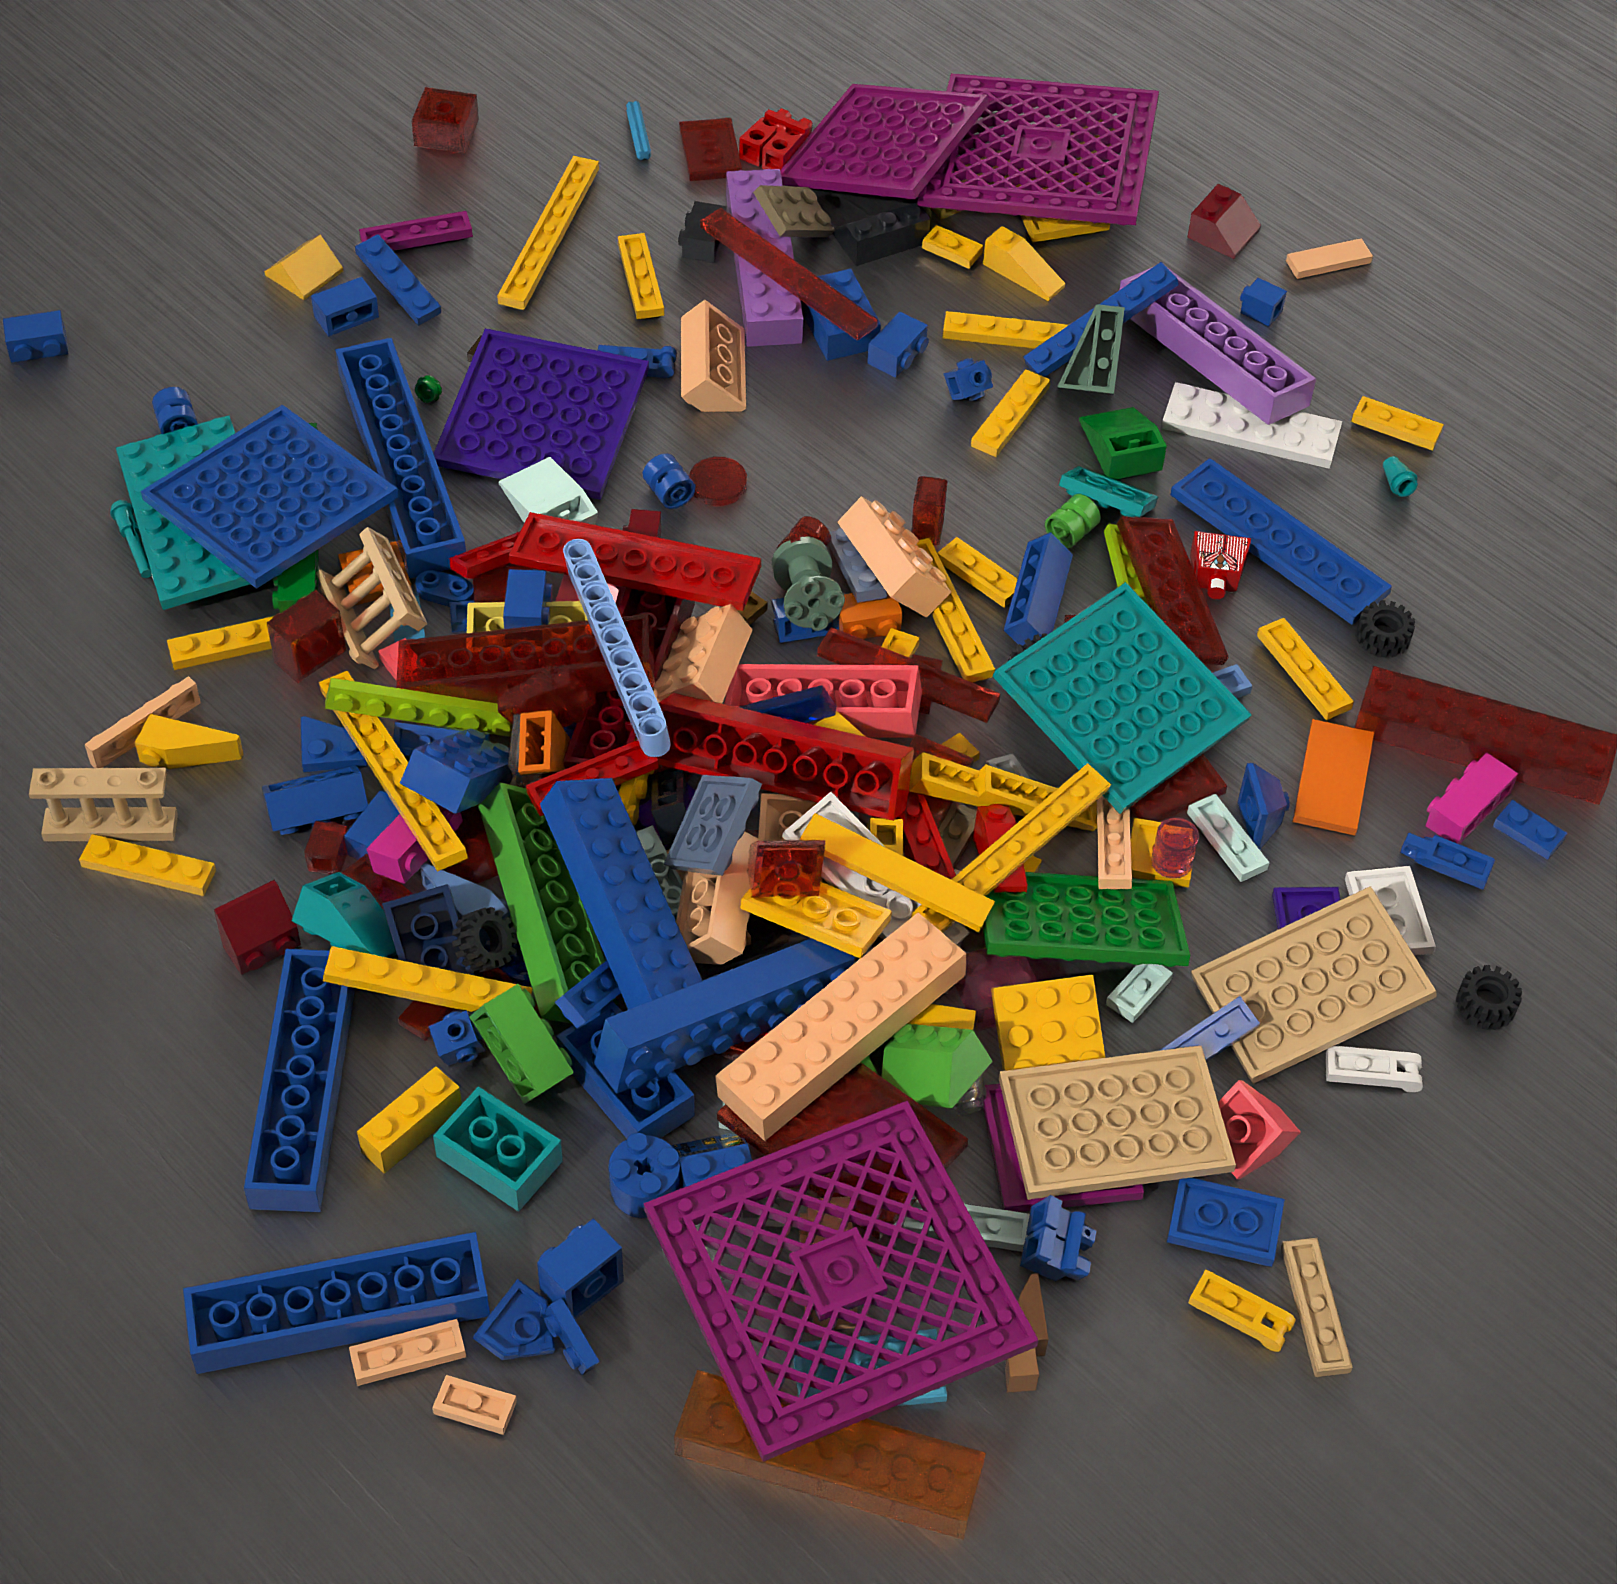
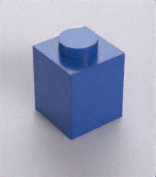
[1240,278,1287,327]

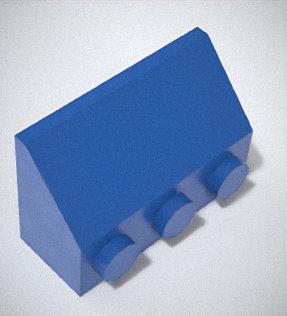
[262,765,368,835]

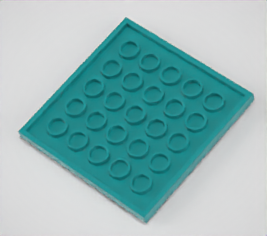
[992,582,1252,814]

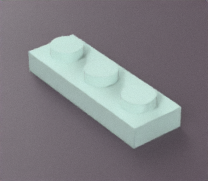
[1187,794,1269,882]

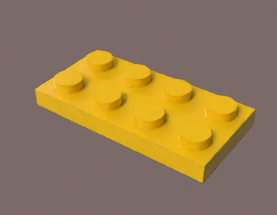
[740,862,892,959]

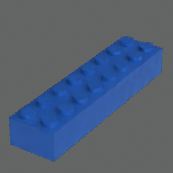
[540,778,702,1010]
[594,938,855,1094]
[244,949,356,1212]
[183,1232,490,1374]

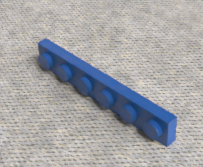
[1023,262,1179,377]

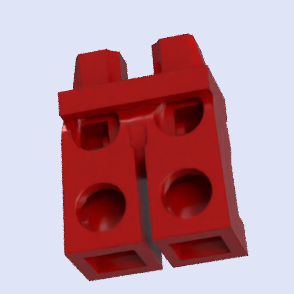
[739,108,813,170]

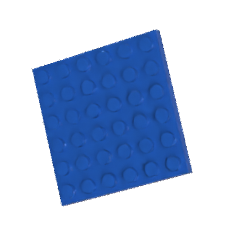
[141,405,399,589]

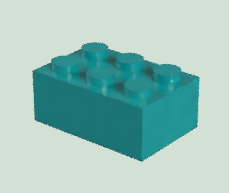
[433,1086,563,1212]

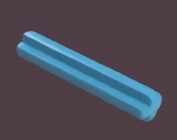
[626,101,651,160]

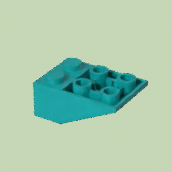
[292,872,397,958]

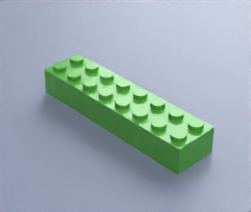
[478,782,619,1024]

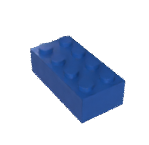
[400,729,519,814]
[556,1000,695,1139]

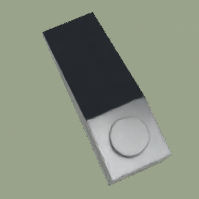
[652,768,690,846]

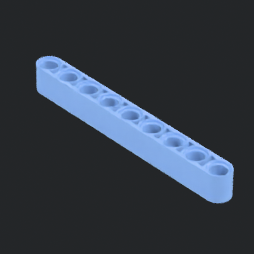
[563,539,671,757]

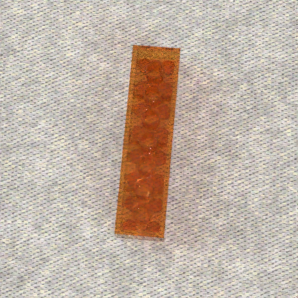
[674,1370,986,1540]

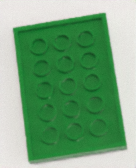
[983,872,1190,967]

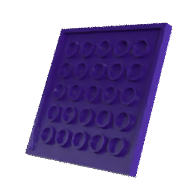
[433,328,649,500]

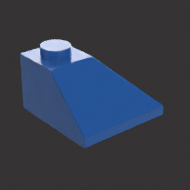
[1238,763,1290,850]

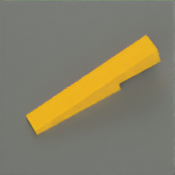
[909,752,1097,831]

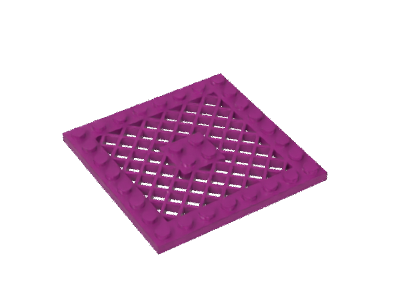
[918,73,1159,226]
[644,1101,1038,1462]

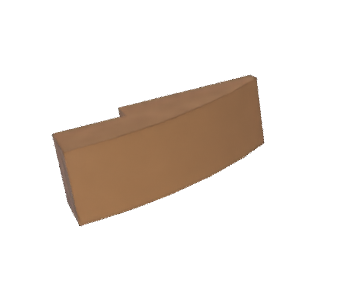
[1005,1273,1049,1393]

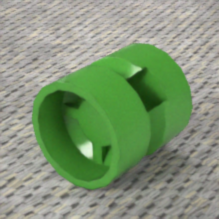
[1045,494,1101,548]

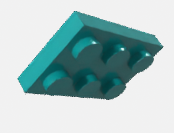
[1059,466,1159,518]

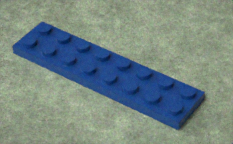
[1170,458,1392,625]

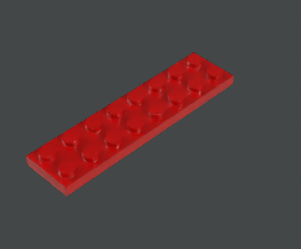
[509,512,762,611]

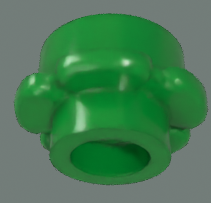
[415,375,442,403]

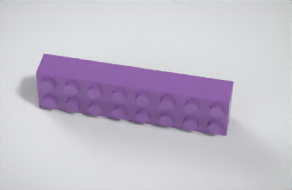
[726,169,803,347]
[1119,267,1316,425]

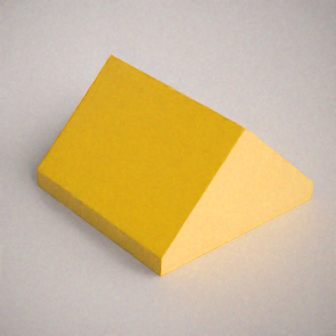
[264,234,344,300]

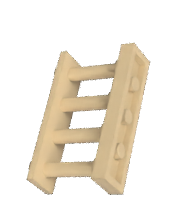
[316,527,428,670]
[29,768,178,841]

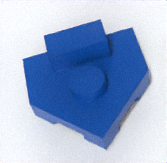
[473,1279,555,1360]

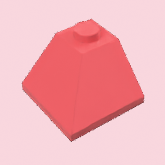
[1218,1080,1301,1179]

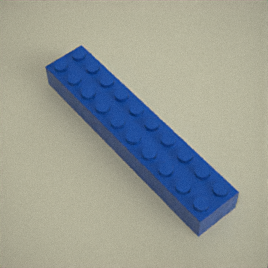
[335,338,466,579]

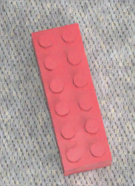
[724,664,922,738]

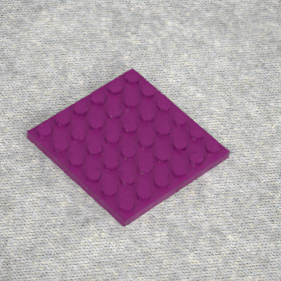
[780,84,990,199]

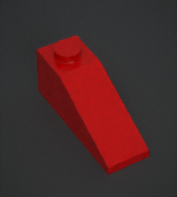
[973,804,1028,892]

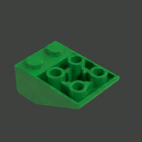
[1079,407,1167,480]

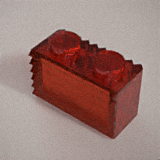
[911,476,948,546]

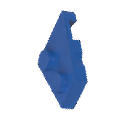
[301,716,367,772]

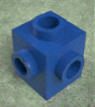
[943,357,993,401]
[429,1010,486,1066]

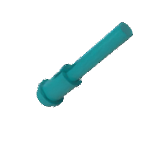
[110,500,152,578]

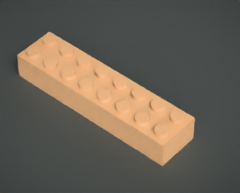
[716,912,966,1141]

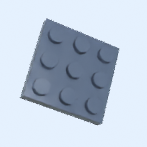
[664,775,762,876]

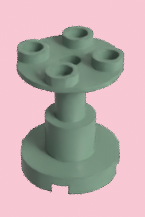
[772,536,845,631]

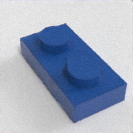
[1493,800,1567,860]
[544,1298,600,1375]

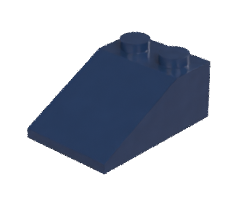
[382,884,475,1001]

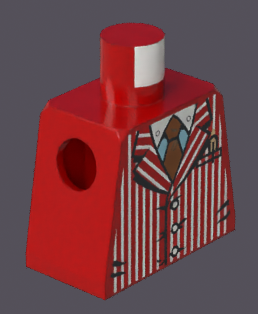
[1190,531,1251,599]

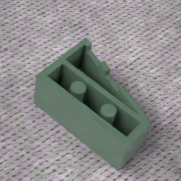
[1057,304,1125,395]

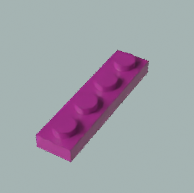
[359,211,473,251]

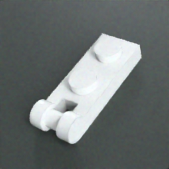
[1326,1046,1423,1092]

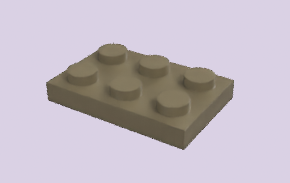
[753,185,835,237]

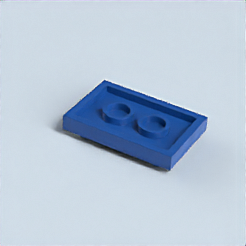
[1167,1178,1285,1267]

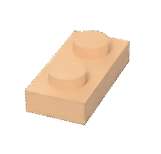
[433,1375,517,1435]

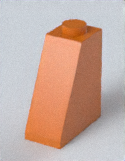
[518,710,571,775]

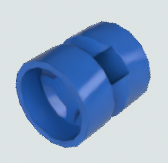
[152,387,198,434]
[642,453,695,509]

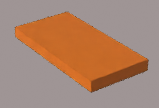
[1292,719,1374,836]

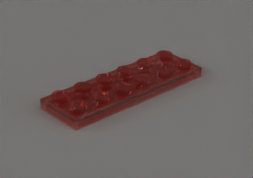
[1117,516,1229,665]

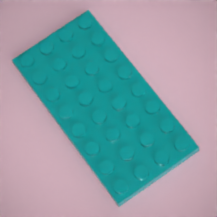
[116,415,282,610]

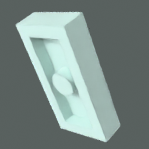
[1106,964,1173,1023]

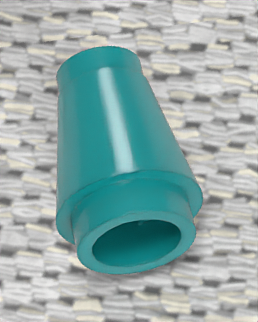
[1383,456,1418,497]

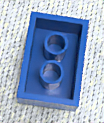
[799,269,881,361]

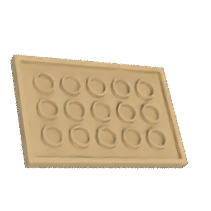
[1191,886,1437,1084]
[999,1046,1236,1200]

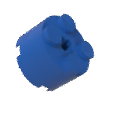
[609,1132,680,1218]

